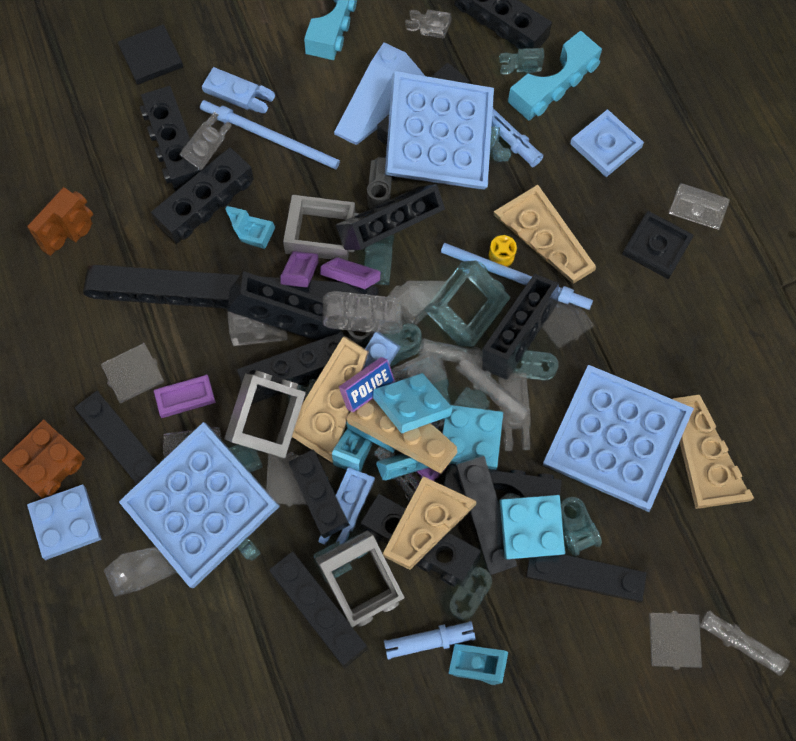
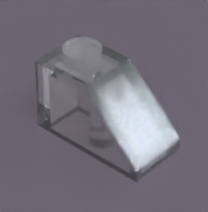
[388,281,450,330]
[228,312,287,346]
[104,547,177,597]

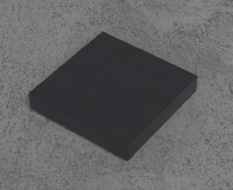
[118,24,183,85]
[622,211,694,279]

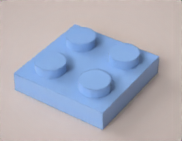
[570,109,644,177]
[27,485,102,560]

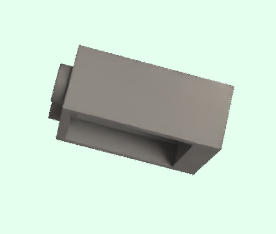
[283,195,360,261]
[224,371,306,458]
[316,530,404,627]

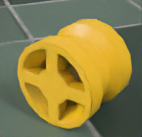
[488,235,517,267]

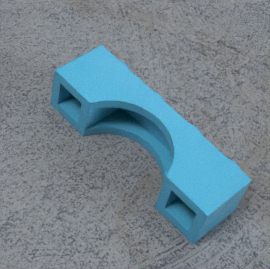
[304,0,357,60]
[508,31,602,121]

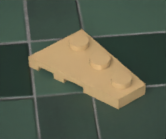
[383,476,476,570]

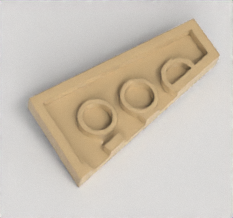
[494,185,596,284]
[292,336,369,463]
[673,395,754,509]
[346,399,457,473]

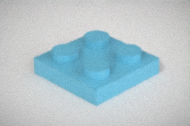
[373,373,452,434]
[443,405,503,470]
[500,495,565,559]

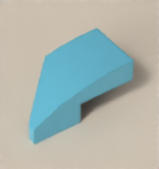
[226,206,275,249]

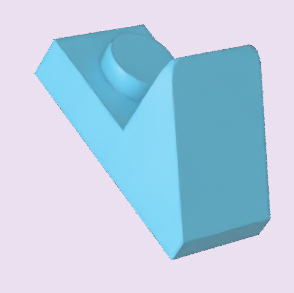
[449,644,508,685]

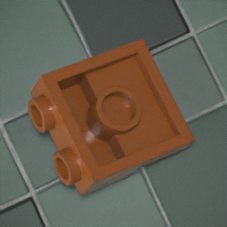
[27,187,94,256]
[2,420,85,499]

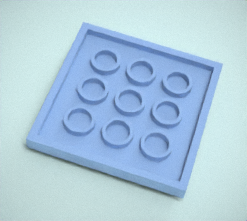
[385,71,494,190]
[543,365,694,512]
[119,422,280,588]

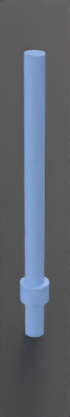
[200,100,340,170]
[441,243,593,310]

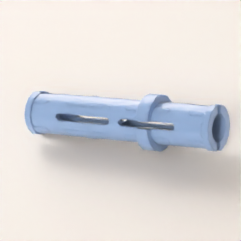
[491,108,543,167]
[384,621,475,660]

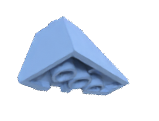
[334,43,425,145]

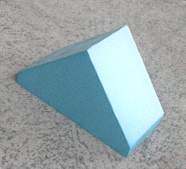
[332,428,373,472]

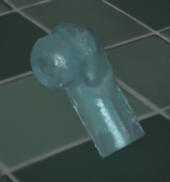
[490,127,511,162]

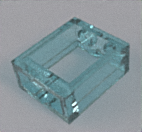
[425,260,511,347]

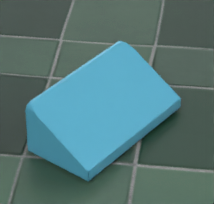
[376,454,429,481]

